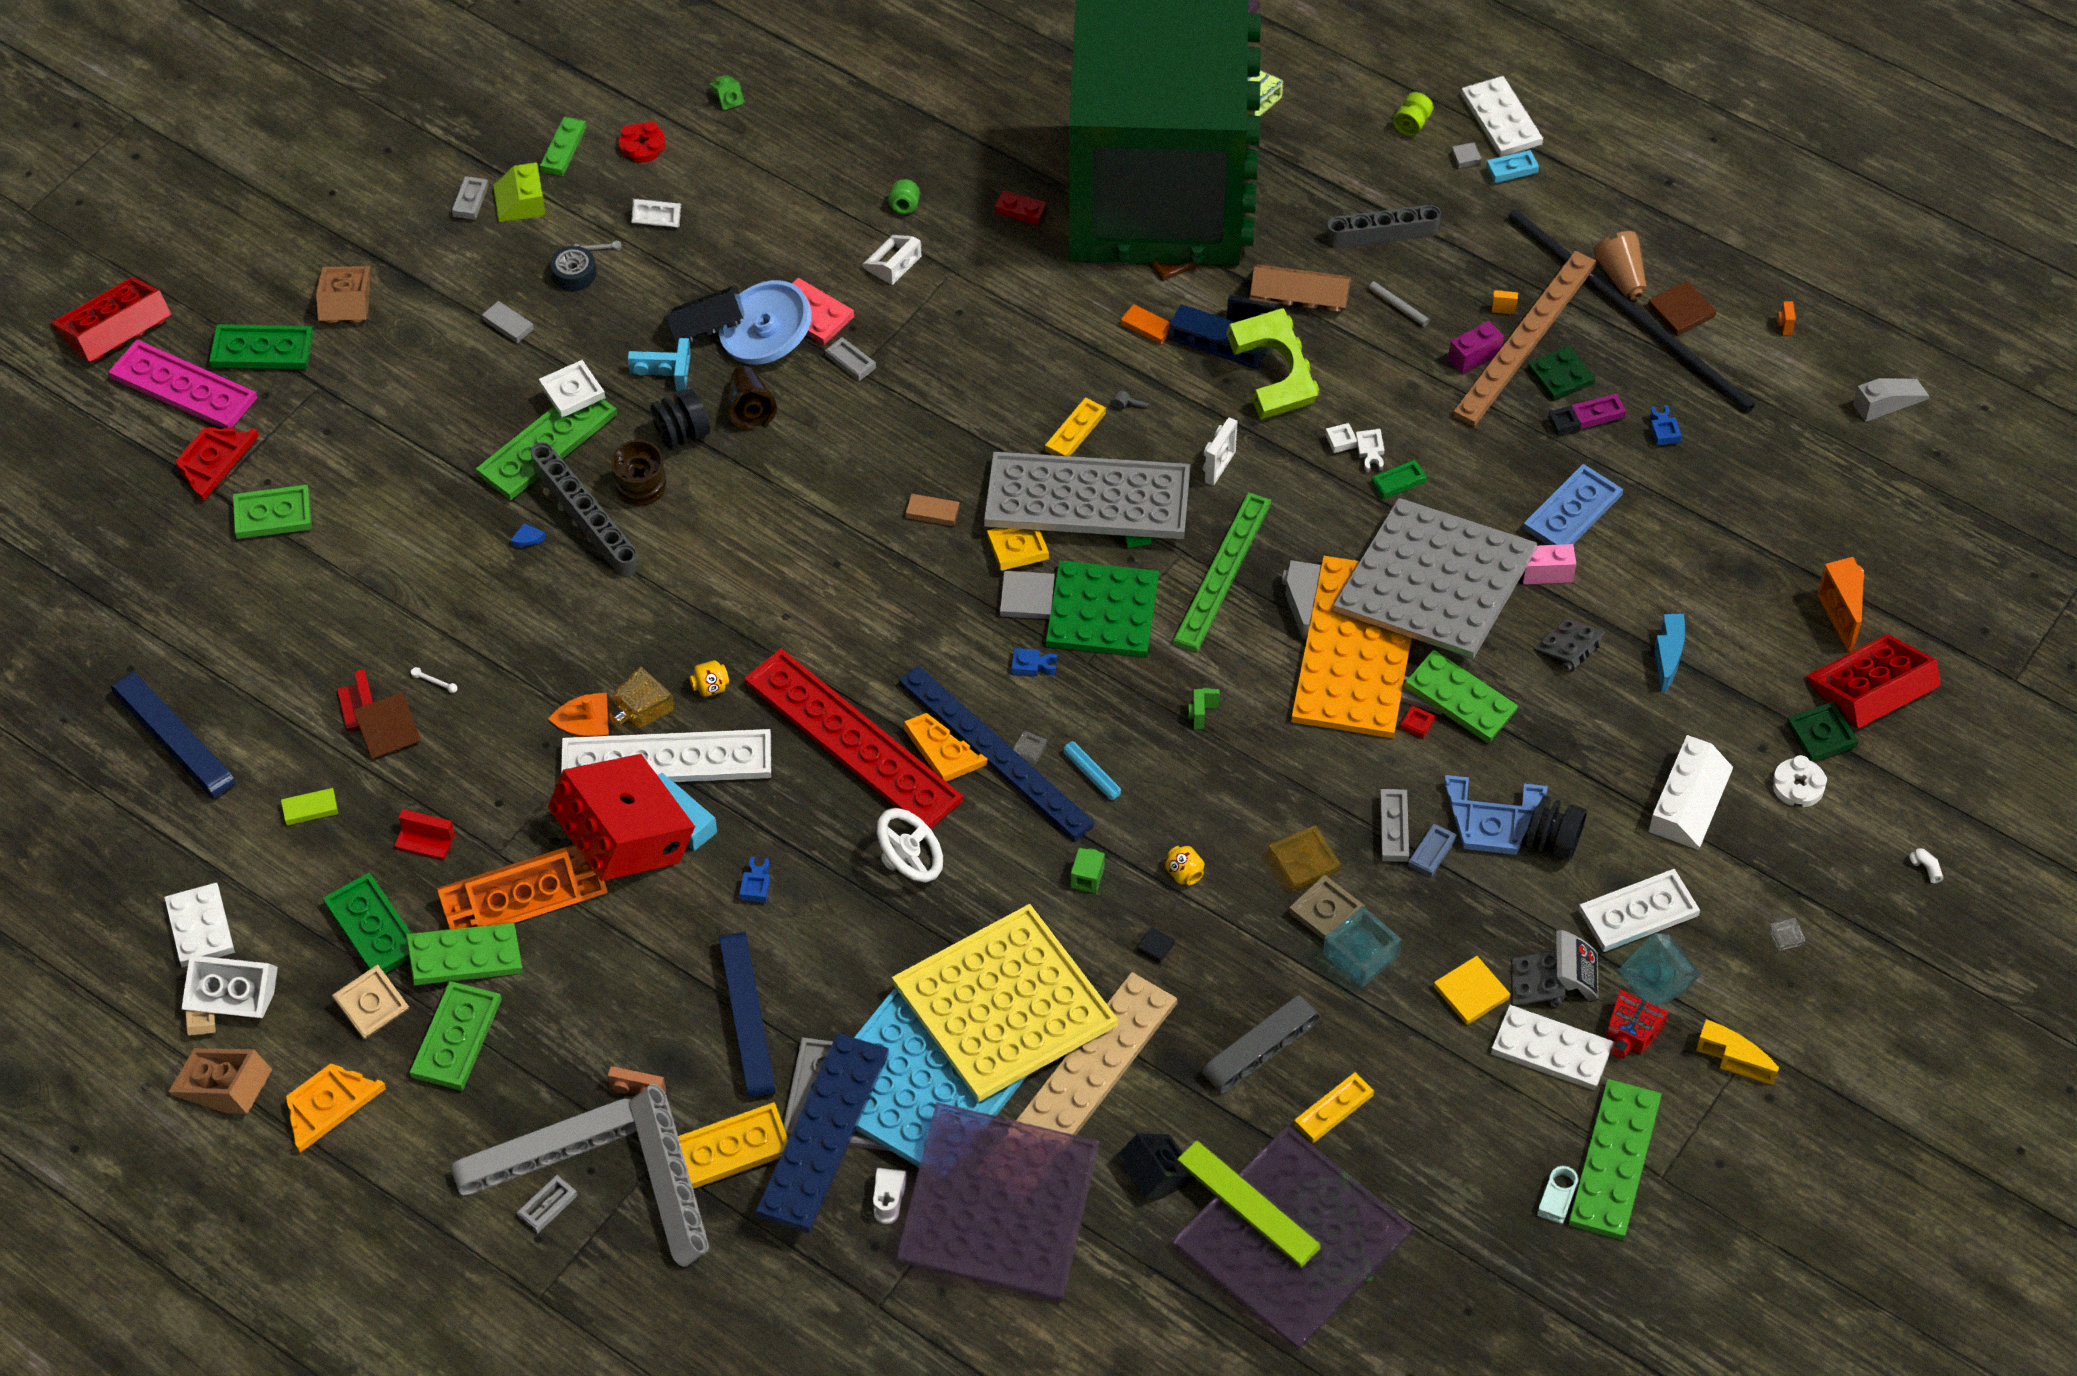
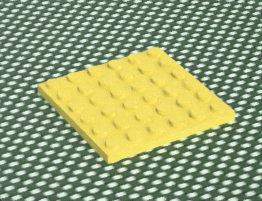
[892,904,1118,1102]

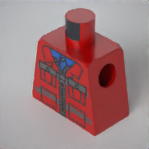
[1606,990,1668,1059]

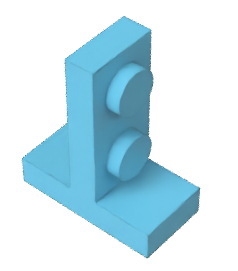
[628,338,691,391]

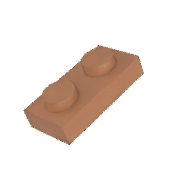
[608,1066,666,1095]

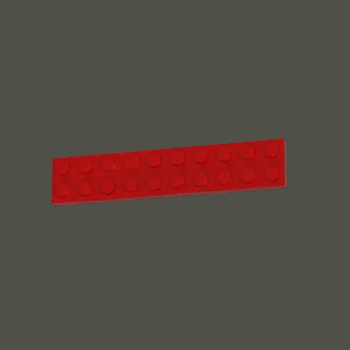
[744,648,963,829]

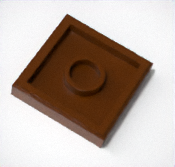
[1648,281,1716,336]
[353,692,421,759]

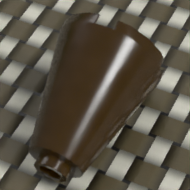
[728,366,777,430]

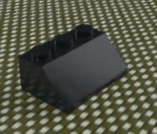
[665,285,745,342]

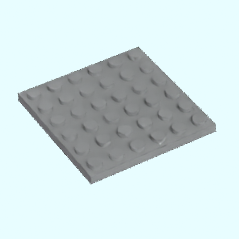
[1334,498,1537,659]

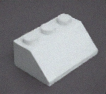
[182,955,278,1018]

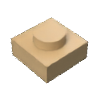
[186,1010,216,1035]

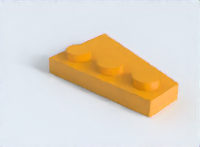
[903,713,988,781]

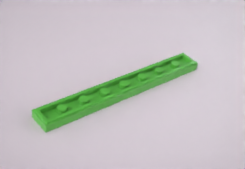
[1173,492,1271,653]

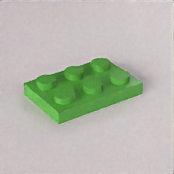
[233,485,312,539]

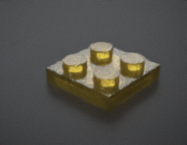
[1269,825,1341,891]

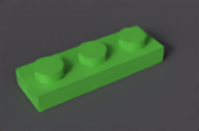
[540,117,587,177]

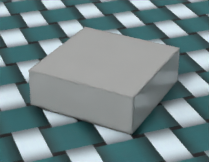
[1452,143,1481,169]

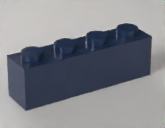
[1169,304,1269,370]

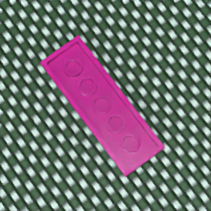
[108,340,257,429]

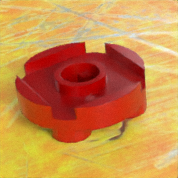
[619,121,666,163]

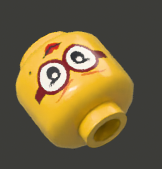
[689,660,729,697]
[1165,846,1205,885]

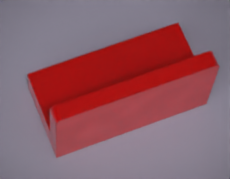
[338,669,373,731]
[395,809,455,860]

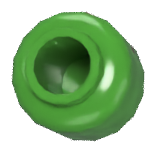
[888,179,920,214]

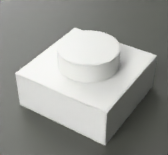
[1325,423,1357,453]

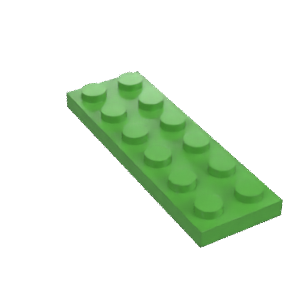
[476,399,617,500]
[1569,1079,1662,1241]

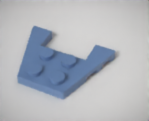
[1444,775,1548,855]

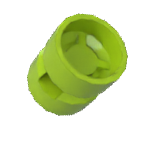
[1393,92,1434,136]

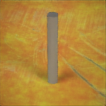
[1369,282,1429,327]

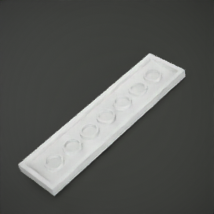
[561,729,771,782]

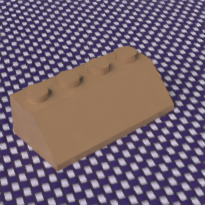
[1250,264,1351,311]

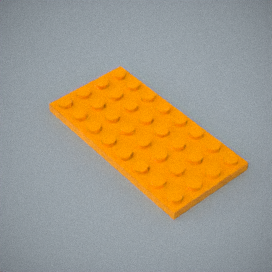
[1291,556,1412,739]

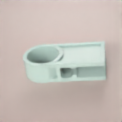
[1537,1166,1578,1224]

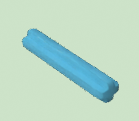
[1064,741,1121,800]

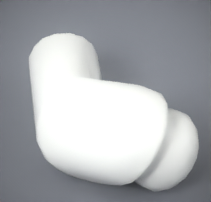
[1909,848,1944,883]

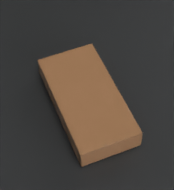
[906,494,960,526]

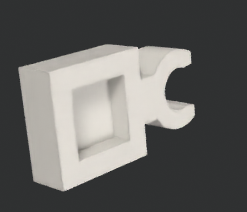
[1356,429,1384,473]

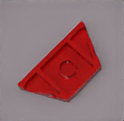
[175,427,259,501]

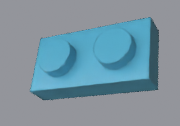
[1486,150,1539,183]

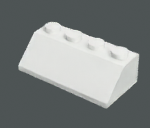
[1649,735,1733,850]

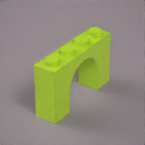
[1226,308,1319,420]

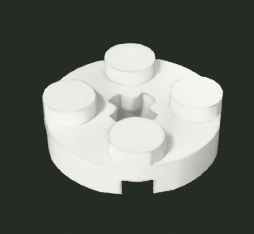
[1773,755,1827,807]

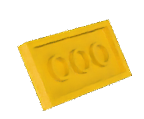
[678,1102,788,1189]

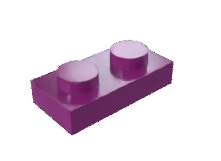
[1571,393,1626,429]

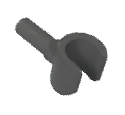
[1113,391,1149,410]

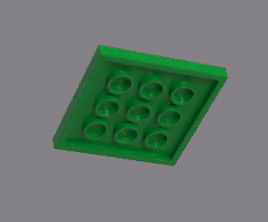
[1046,560,1159,658]

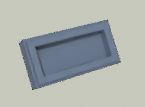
[1408,823,1457,878]

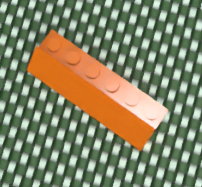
[437,844,608,930]

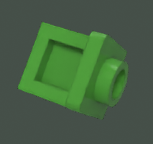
[710,75,744,110]
[1188,688,1220,729]

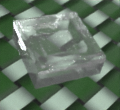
[1013,731,1048,764]
[1769,918,1806,951]

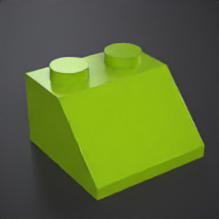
[493,162,546,222]

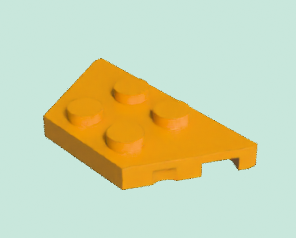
[286,1064,386,1153]

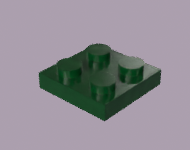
[1527,345,1595,402]
[1786,702,1859,762]

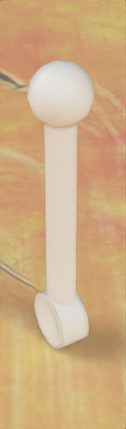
[411,667,457,693]

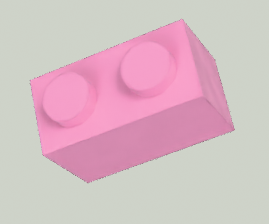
[1522,544,1576,585]

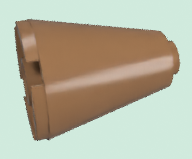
[1593,231,1647,300]

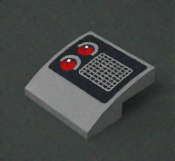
[1556,930,1599,1001]

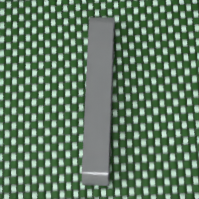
[630,1084,709,1266]
[450,1099,637,1195]

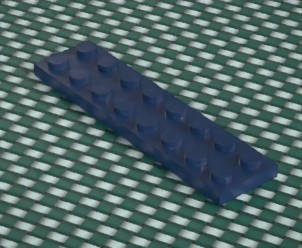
[756,1033,889,1234]

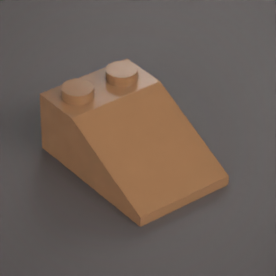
[316,266,370,323]
[169,1048,272,1114]

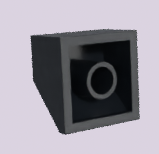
[1227,294,1280,322]
[1116,1133,1197,1199]

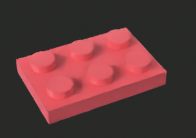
[792,278,854,345]

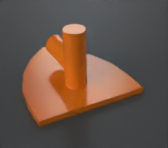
[548,693,609,737]

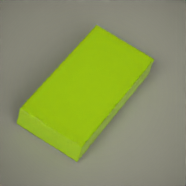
[281,788,339,826]

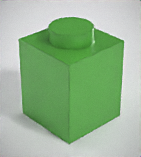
[1071,848,1105,894]

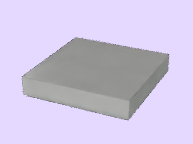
[1000,571,1055,619]

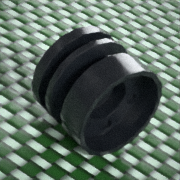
[650,387,710,450]
[1526,795,1587,862]

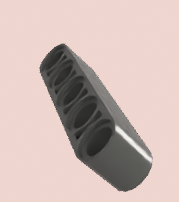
[1326,205,1441,248]
[1202,995,1320,1094]

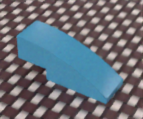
[1654,614,1685,692]

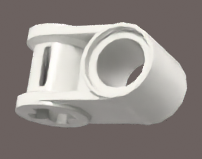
[873,1168,906,1224]

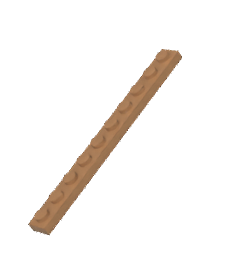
[1453,251,1596,427]

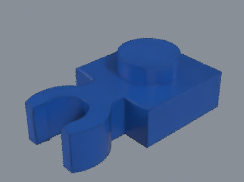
[1650,405,1682,445]
[1012,648,1057,677]
[739,857,771,903]

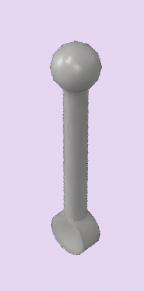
[573,241,621,251]

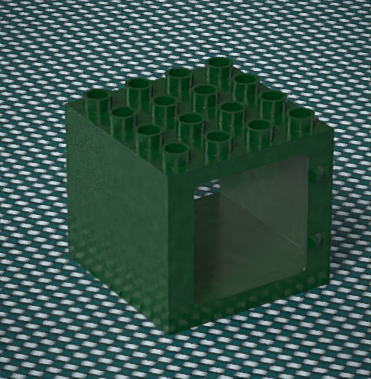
[1069,0,1261,265]

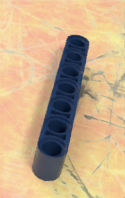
[111,671,235,799]
[719,931,776,1099]

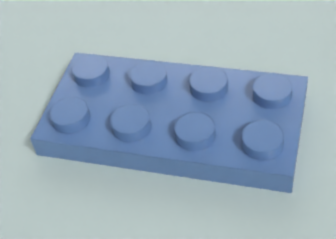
[1523,464,1623,545]

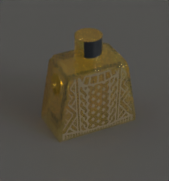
[609,666,675,728]

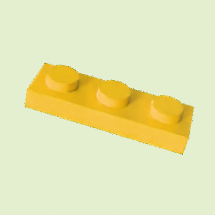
[1045,397,1106,456]
[1294,1073,1374,1144]

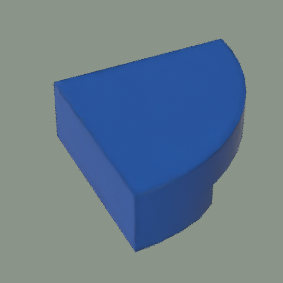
[510,523,546,548]

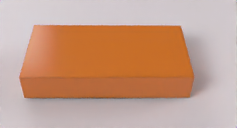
[1121,304,1170,345]

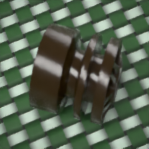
[611,440,666,506]

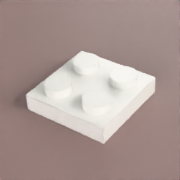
[539,360,605,417]
[1203,417,1237,486]

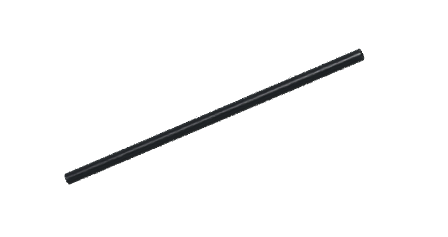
[1508,209,1755,413]

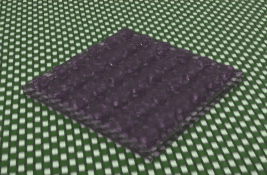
[896,1102,1100,1301]
[1173,1125,1414,1351]

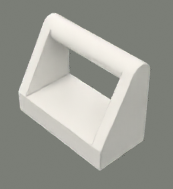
[862,235,921,285]

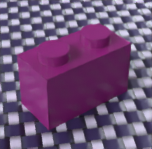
[1448,321,1504,375]

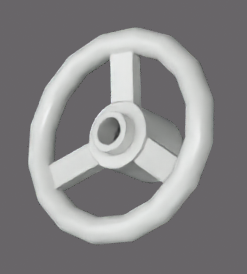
[877,808,943,882]

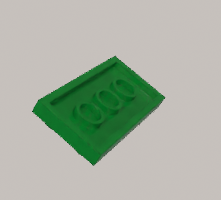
[210,324,314,369]
[323,872,412,974]

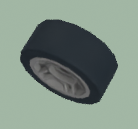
[550,246,596,291]

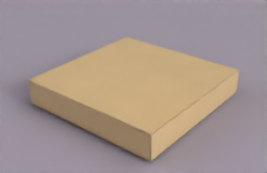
[332,965,409,1040]

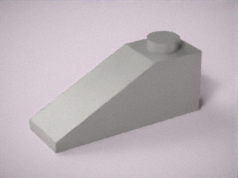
[1853,378,1929,422]
[1282,560,1321,640]

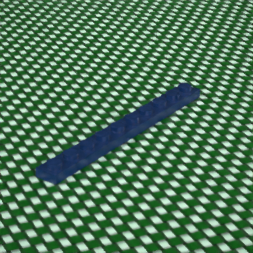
[899,665,1094,842]

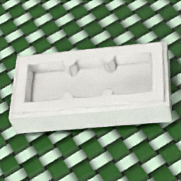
[632,199,681,227]

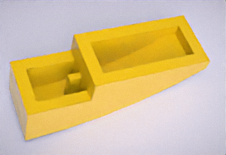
[1696,1019,1779,1085]

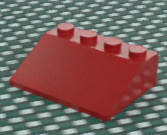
[51,276,172,362]
[1806,634,1941,728]

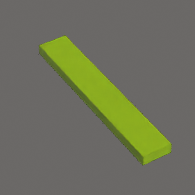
[1177,1140,1321,1267]

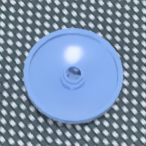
[719,280,812,365]

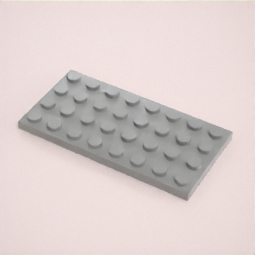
[984,452,1190,539]

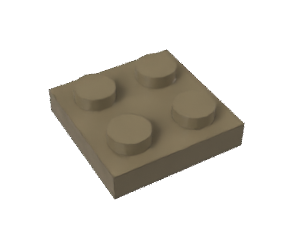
[1289,875,1365,944]

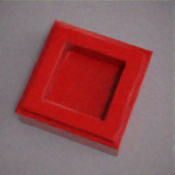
[1400,706,1435,739]

